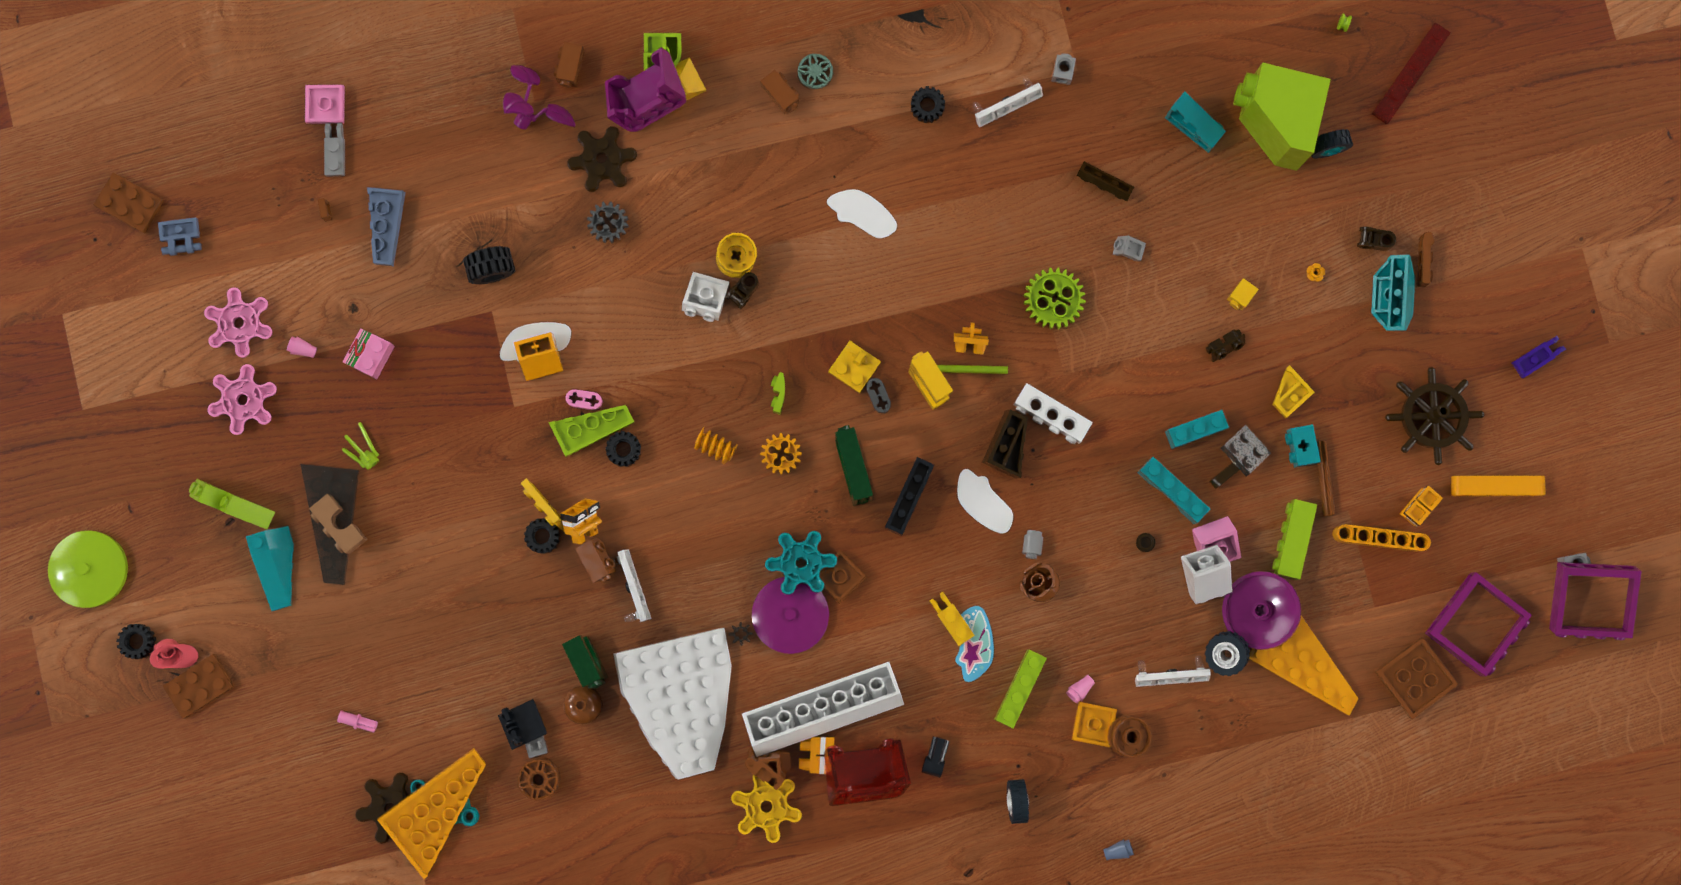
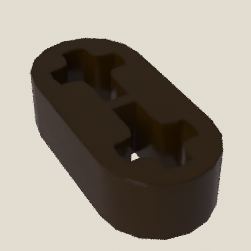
[1209,459,1244,489]

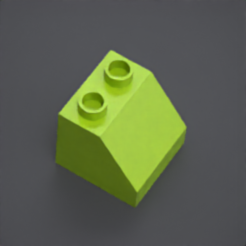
[1233,63,1331,171]

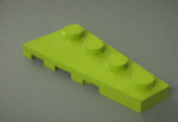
[548,405,635,457]

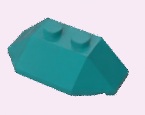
[1371,255,1415,331]

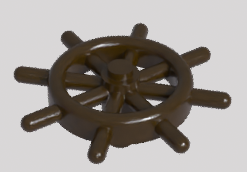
[1385,367,1485,465]

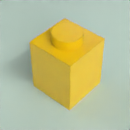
[1227,278,1259,310]

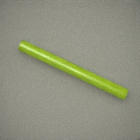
[937,365,1008,374]

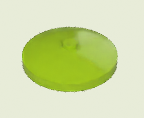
[48,531,128,608]

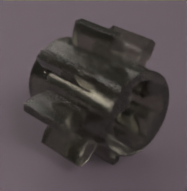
[729,622,753,646]

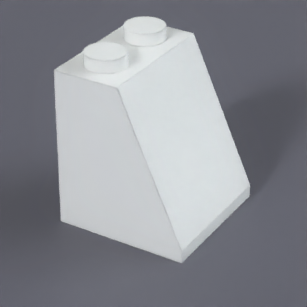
[1181,545,1232,604]

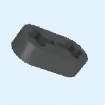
[866,378,891,414]

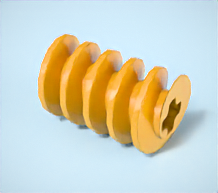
[694,427,738,464]

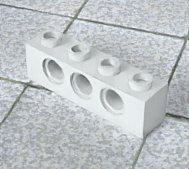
[1013,383,1093,444]

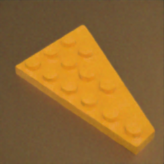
[1249,615,1358,716]
[377,748,486,879]

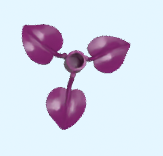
[503,65,576,129]

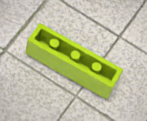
[1272,499,1317,580]
[994,649,1047,729]

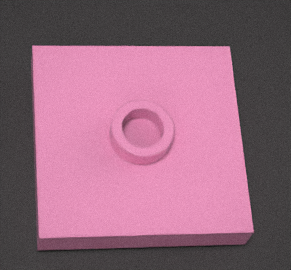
[305,85,345,124]

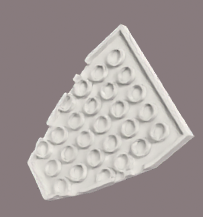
[613,628,732,780]

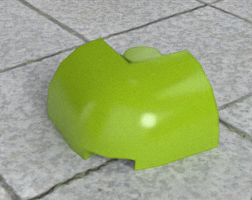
[643,33,682,71]

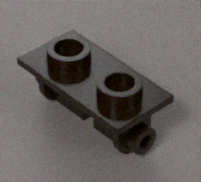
[1205,329,1246,362]

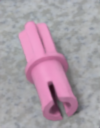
[337,710,378,732]

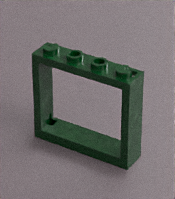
[835,425,873,506]

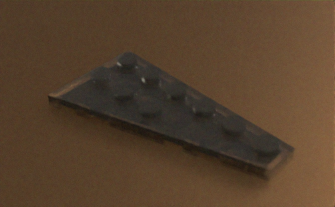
[300,464,359,585]

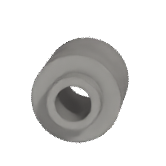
[1022,530,1044,559]

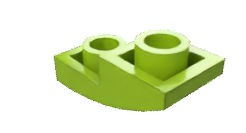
[771,372,785,415]

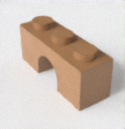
[309,494,368,554]

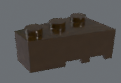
[982,409,1027,479]

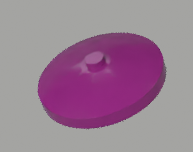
[1222,571,1301,649]
[752,577,829,654]

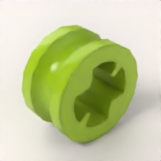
[1337,13,1352,32]

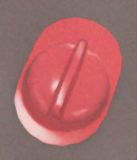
[150,639,198,669]

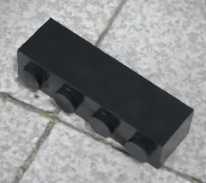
[885,457,934,536]

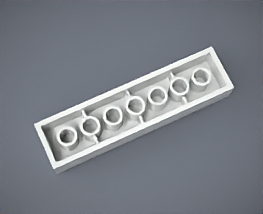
[742,662,904,757]

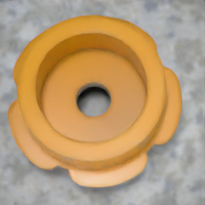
[1306,263,1325,282]

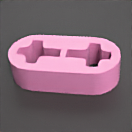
[566,389,603,410]

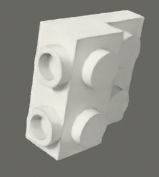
[682,272,730,322]

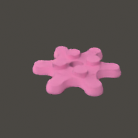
[204,288,272,358]
[207,364,277,435]

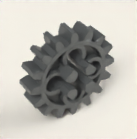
[587,201,629,243]

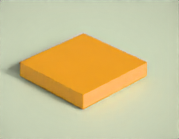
[1071,702,1117,747]

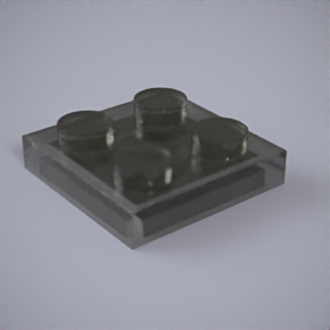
[1221,425,1271,477]

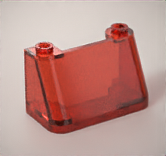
[824,738,911,806]

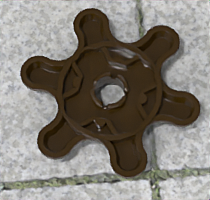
[567,126,637,192]
[355,773,409,844]

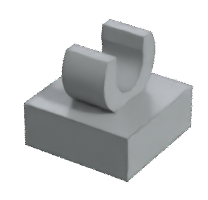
[525,736,549,758]

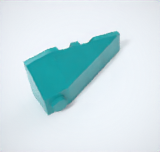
[246,526,294,611]

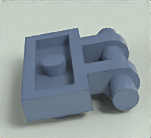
[158,217,202,256]

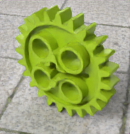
[1023,268,1086,329]

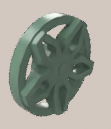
[798,54,833,89]

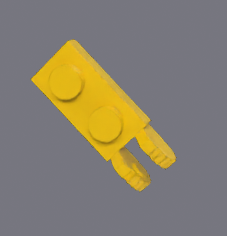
[930,592,975,646]

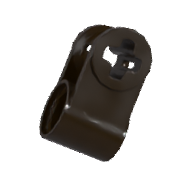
[1357,227,1396,251]
[726,272,759,310]

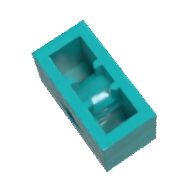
[1285,424,1321,468]

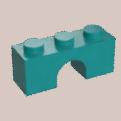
[1165,410,1229,449]

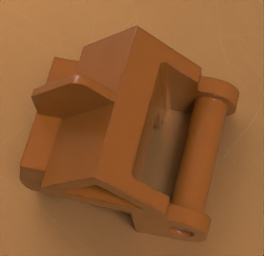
[745,747,791,790]

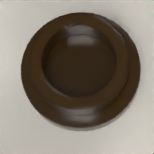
[1136,533,1155,552]

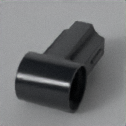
[921,736,949,778]

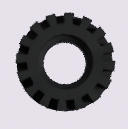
[911,86,945,123]
[605,431,641,467]
[524,518,561,554]
[116,624,156,659]

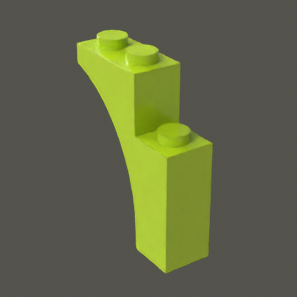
[189,479,275,530]

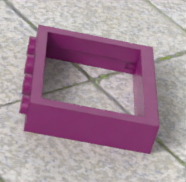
[1549,562,1642,640]
[1425,572,1532,677]

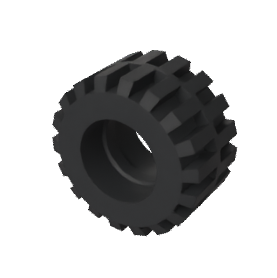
[463,246,516,284]

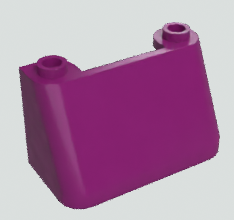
[605,47,686,132]

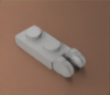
[324,123,345,177]

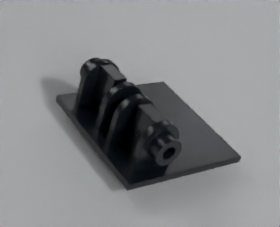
[498,699,548,750]

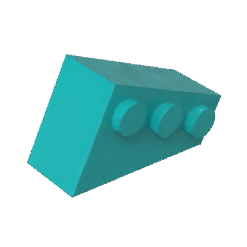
[1165,91,1226,153]

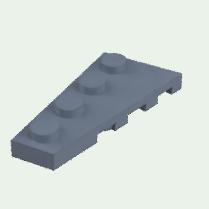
[367,187,406,267]

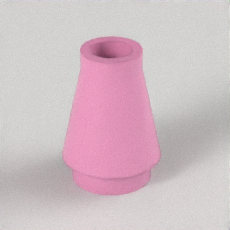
[287,336,317,358]
[1066,675,1095,703]

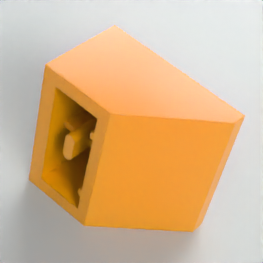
[514,332,564,381]

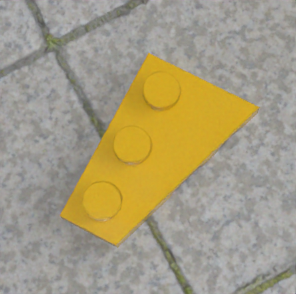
[521,478,564,531]

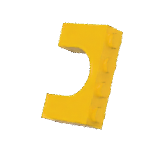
[908,351,953,410]

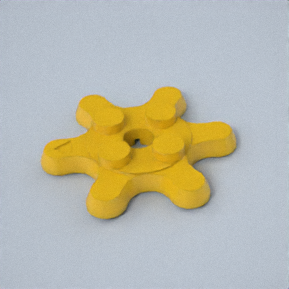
[731,775,802,843]

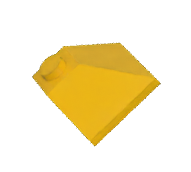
[675,57,706,101]

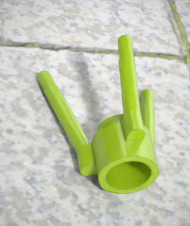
[342,422,380,470]

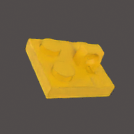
[828,340,881,394]

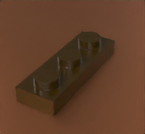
[1076,161,1134,201]

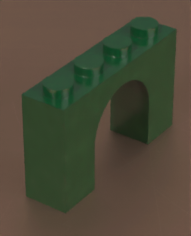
[562,635,609,689]

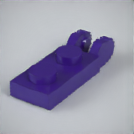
[1512,336,1566,379]

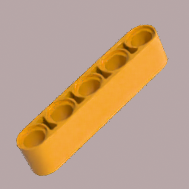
[1451,476,1546,496]
[1332,524,1431,552]

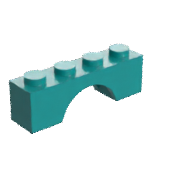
[1137,457,1210,524]

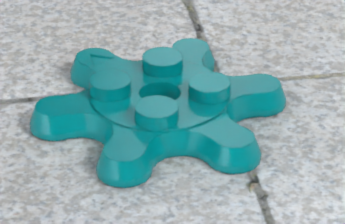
[765,531,837,595]

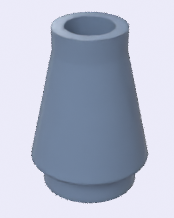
[1103,839,1134,860]

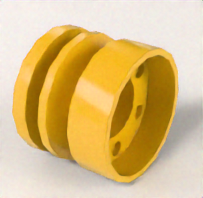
[716,233,757,278]

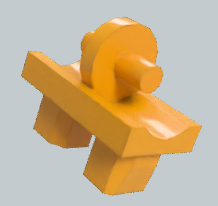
[953,322,989,355]

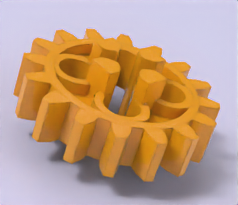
[760,433,802,475]

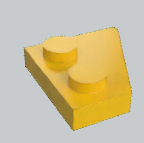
[1272,365,1315,418]

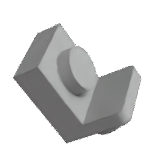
[1113,235,1146,261]

